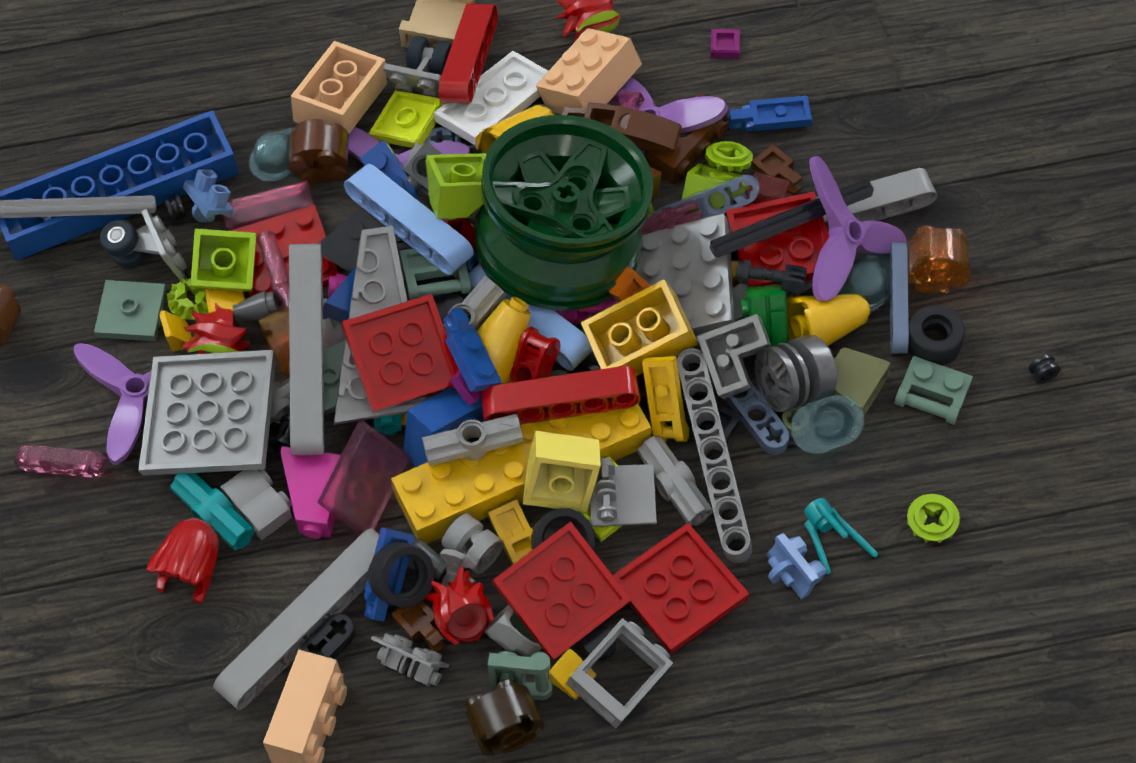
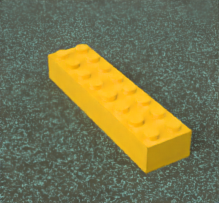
[391,404,651,544]

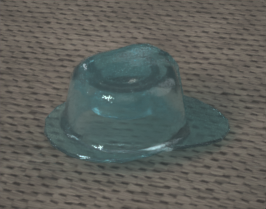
[249,128,295,182]
[838,254,890,313]
[791,395,864,454]

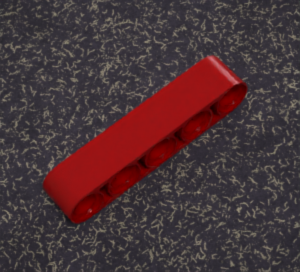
[439,4,498,104]
[481,366,641,425]

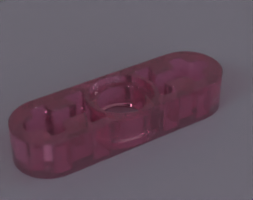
[14,445,107,478]

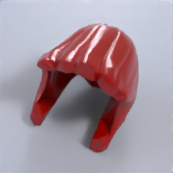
[146,518,219,604]

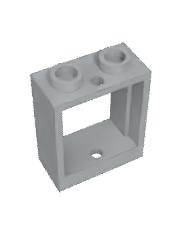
[566,618,673,728]

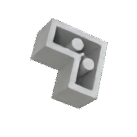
[697,314,771,399]

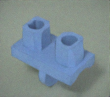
[183,169,234,223]
[766,533,826,599]

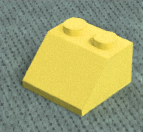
[523,430,601,513]

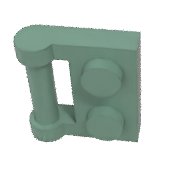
[399,249,471,300]
[894,356,973,425]
[488,651,553,700]

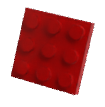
[725,192,829,287]
[230,204,339,301]
[341,294,459,413]
[492,521,631,661]
[613,523,749,655]

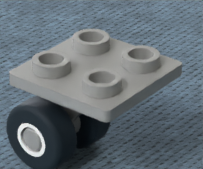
[383,36,452,98]
[100,208,187,281]

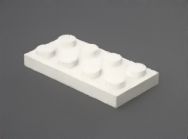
[434,51,548,145]

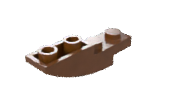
[562,102,682,153]

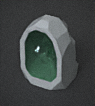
[485,605,542,656]

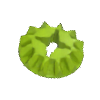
[705,141,753,173]
[167,277,209,320]
[907,494,960,544]

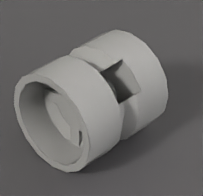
[442,513,504,574]

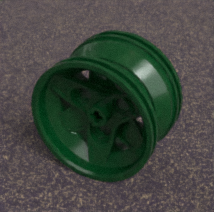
[475,115,653,310]

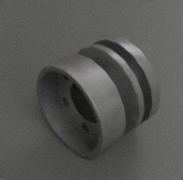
[754,335,837,412]

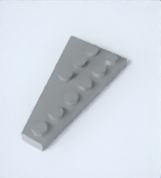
[333,226,427,425]

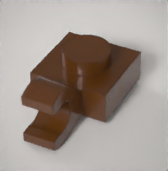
[752,144,802,196]
[391,600,446,653]

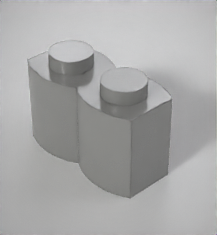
[220,469,292,541]

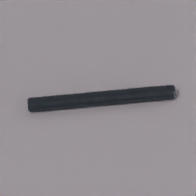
[709,180,874,257]

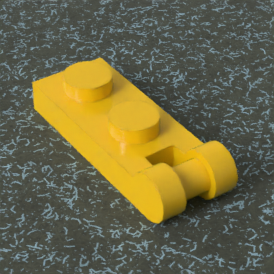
[642,356,689,442]

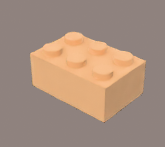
[536,28,642,115]
[291,41,387,134]
[263,649,347,763]

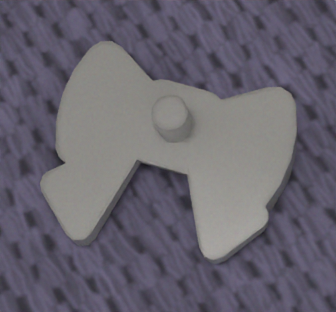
[439,549,478,586]

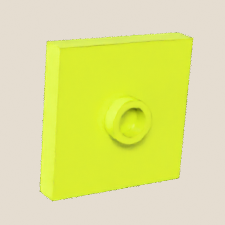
[368,90,445,148]

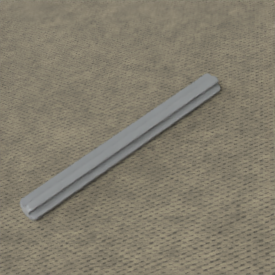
[0,195,157,218]

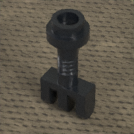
[736,259,807,292]

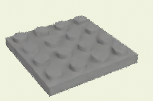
[636,213,735,335]
[139,350,277,475]

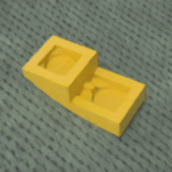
[487,500,533,565]

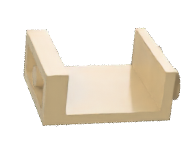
[399,0,475,49]

